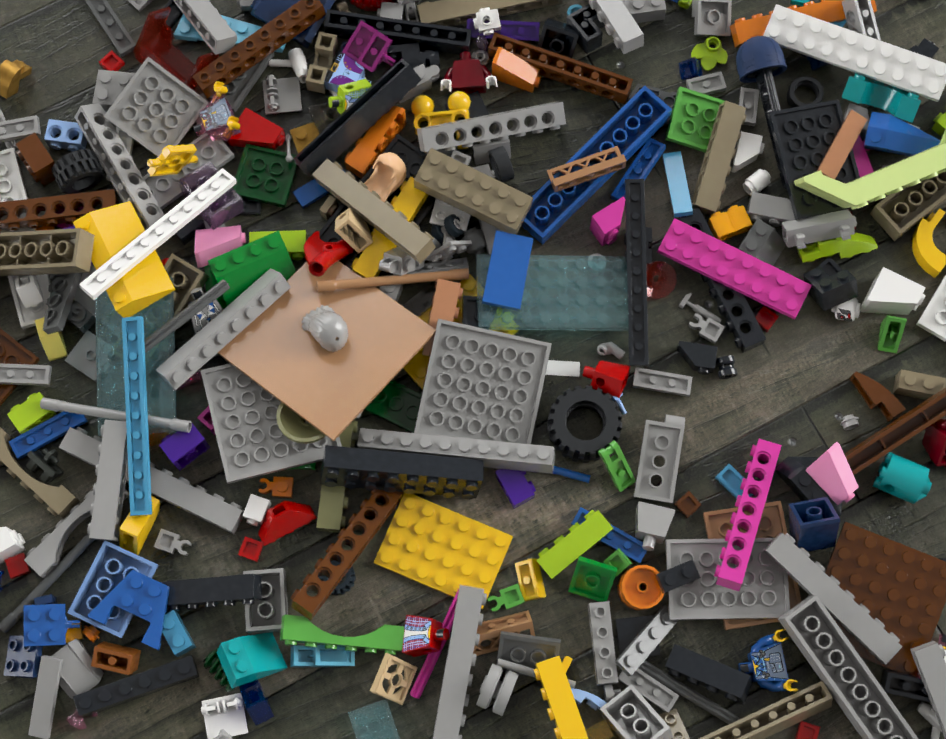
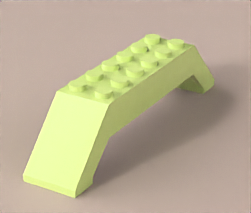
[794,130,946,210]

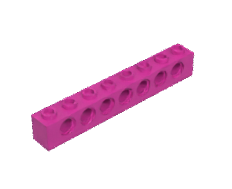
[714,439,782,591]

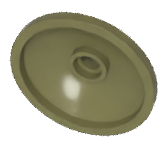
[276,402,326,444]

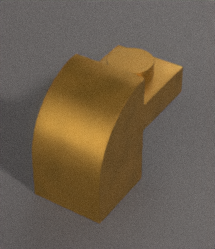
[0,59,32,99]

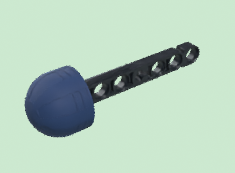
[736,36,787,189]

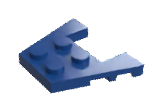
[87,570,170,650]

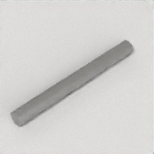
[497,658,576,688]

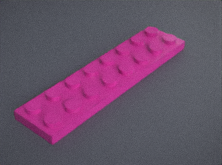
[657,218,812,320]

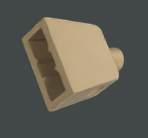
[334,208,373,253]

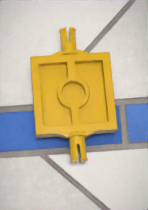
[147,144,198,176]

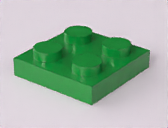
[568,556,617,602]

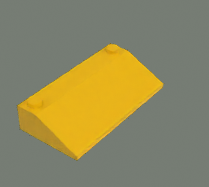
[73,201,176,318]

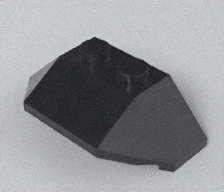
[775,456,842,517]

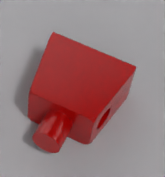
[583,361,631,398]

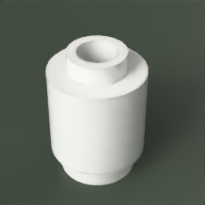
[743,169,771,195]

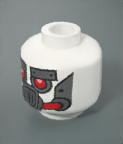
[831,298,861,322]

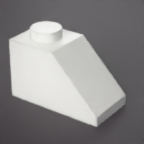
[731,131,765,173]
[14,275,44,308]

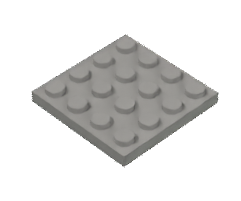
[103,57,209,157]

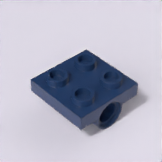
[3,635,43,679]

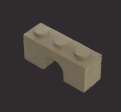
[305,32,338,94]

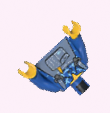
[738,629,798,692]

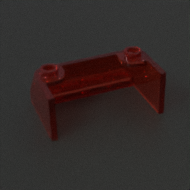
[134,7,219,90]

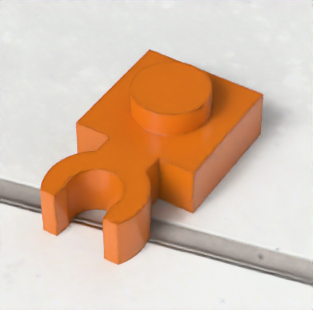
[259,476,294,498]

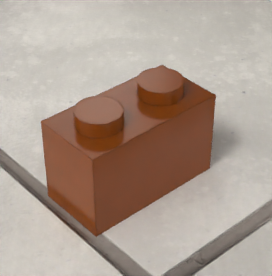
[91,641,141,675]

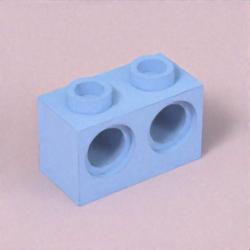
[44,119,87,152]

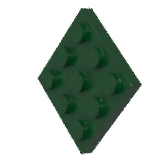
[230,143,298,208]

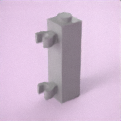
[782,209,857,249]

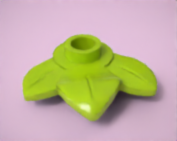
[691,36,728,71]

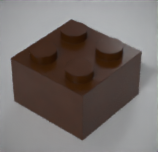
[16,132,55,186]

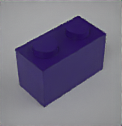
[495,469,536,509]

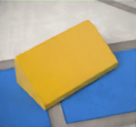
[515,558,546,602]

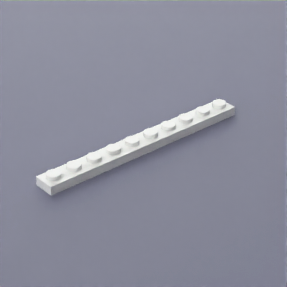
[79,168,236,300]

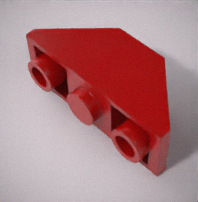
[258,500,317,546]

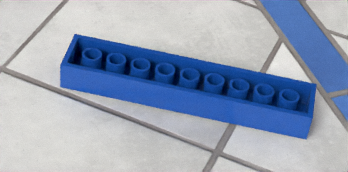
[521,86,672,245]

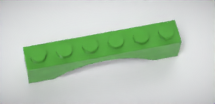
[280,614,404,655]

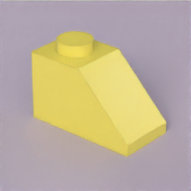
[34,317,68,361]

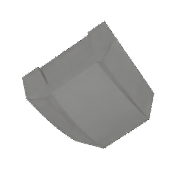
[52,639,104,699]

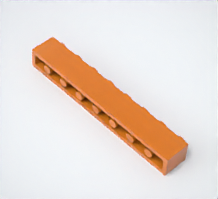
[730,0,877,48]

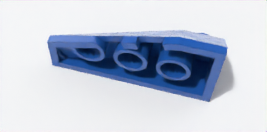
[864,112,941,156]

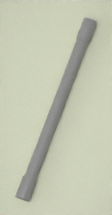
[40,397,192,433]

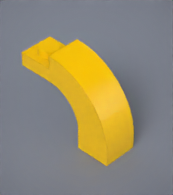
[912,208,946,278]

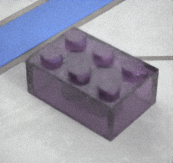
[178,161,244,230]

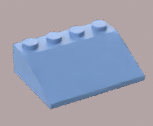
[67,540,158,638]

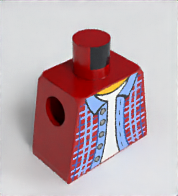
[402,615,450,657]

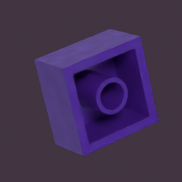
[159,423,211,471]

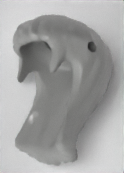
[301,305,348,352]

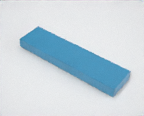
[662,151,693,217]

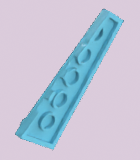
[174,14,286,53]

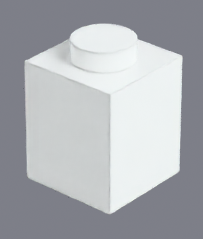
[243,494,272,526]

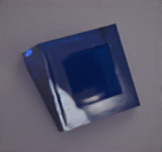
[678,57,703,80]

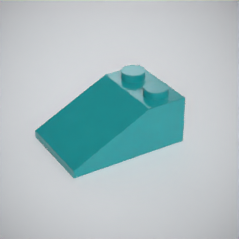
[216,632,288,688]

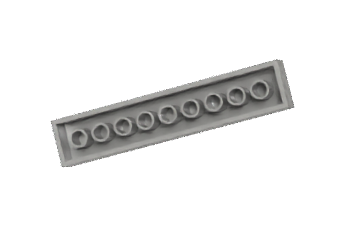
[778,595,918,739]

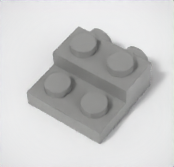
[692,0,732,36]

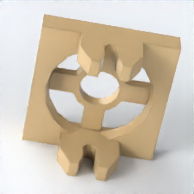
[370,653,418,705]

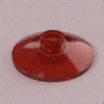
[646,261,677,299]

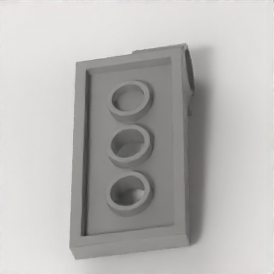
[634,414,685,503]

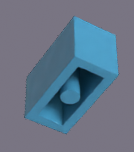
[162,610,196,657]

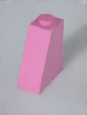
[194,225,247,268]
[805,442,859,505]

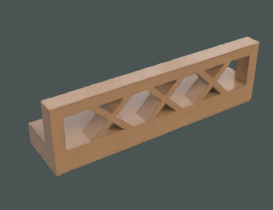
[547,146,626,192]
[473,610,535,656]

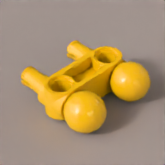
[411,91,471,153]

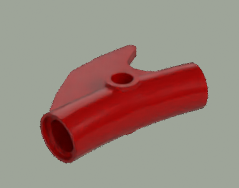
[303,231,354,277]

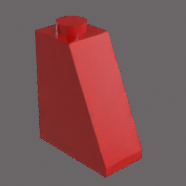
[226,108,285,150]

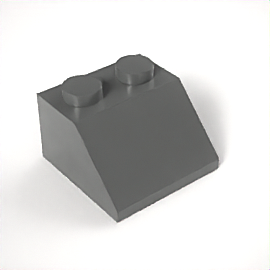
[738,219,786,266]

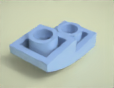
[571,688,607,711]

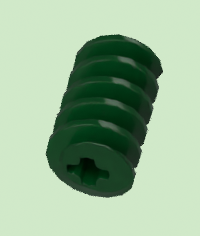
[203,647,236,692]

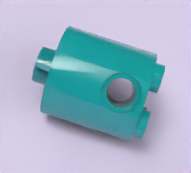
[873,452,932,504]

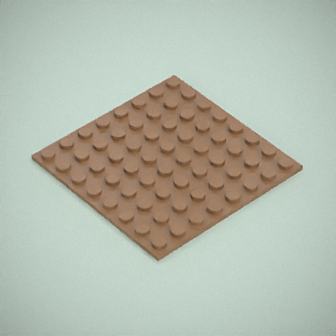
[217,261,436,441]

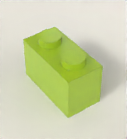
[7,392,56,434]

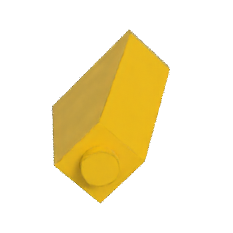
[119,495,160,555]

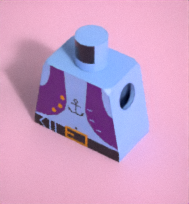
[324,52,371,92]

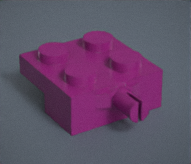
[342,20,396,72]

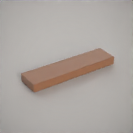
[817,110,867,179]

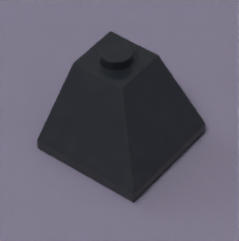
[538,18,579,58]

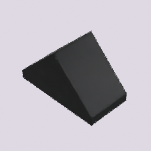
[175,219,206,245]

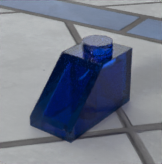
[239,679,274,726]

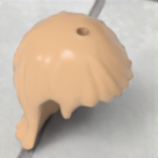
[364,152,407,202]

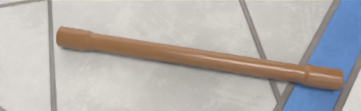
[316,268,469,292]

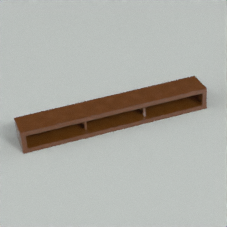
[844,388,946,475]

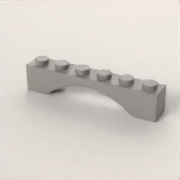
[24,489,129,578]

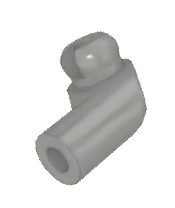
[597,342,626,360]

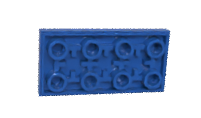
[482,230,533,311]

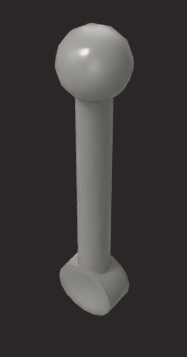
[285,134,293,162]

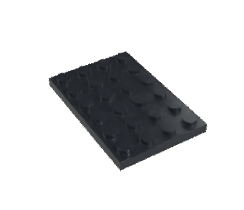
[767,99,867,220]

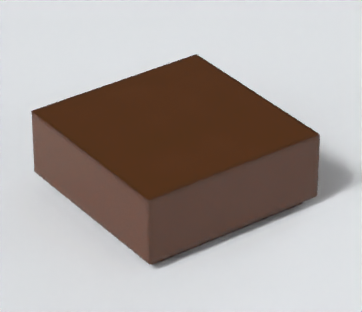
[674,491,702,519]

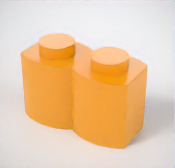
[707,205,753,241]

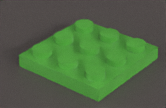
[665,86,724,153]

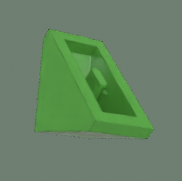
[878,315,907,353]

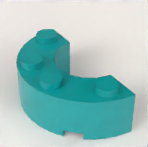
[841,73,921,123]

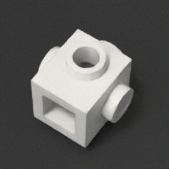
[473,7,501,36]

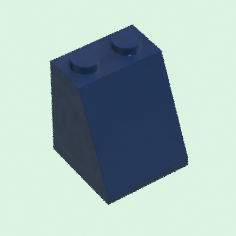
[789,497,840,552]

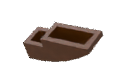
[849,372,906,421]

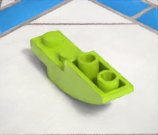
[797,233,878,263]

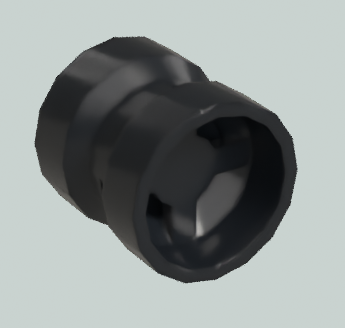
[716,355,738,379]

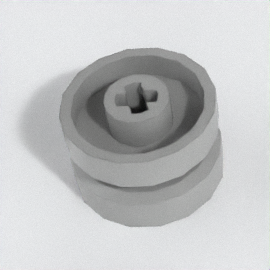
[476,664,519,716]

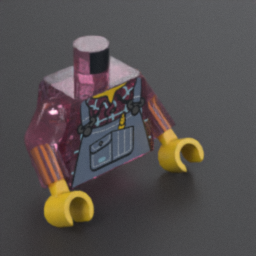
[193,81,241,141]

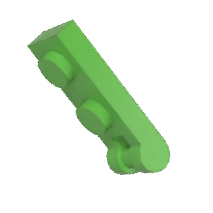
[598,440,636,492]

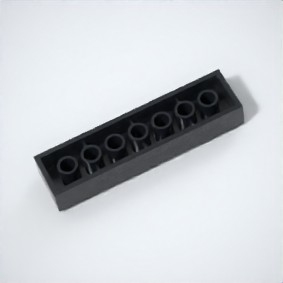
[320,445,483,500]

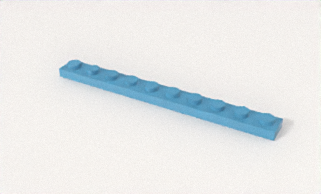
[122,316,152,516]

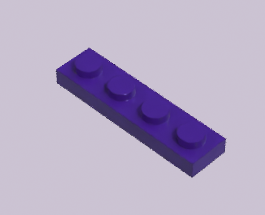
[467,19,540,41]

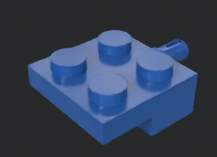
[24,604,80,647]

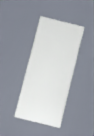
[545,360,580,377]

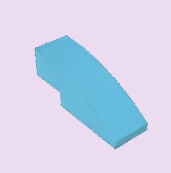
[290,645,355,667]

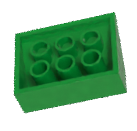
[208,230,296,306]

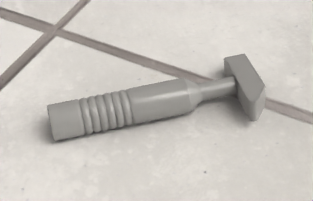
[679,293,722,323]

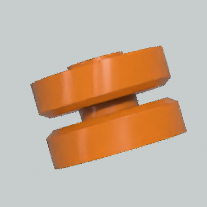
[617,565,664,610]

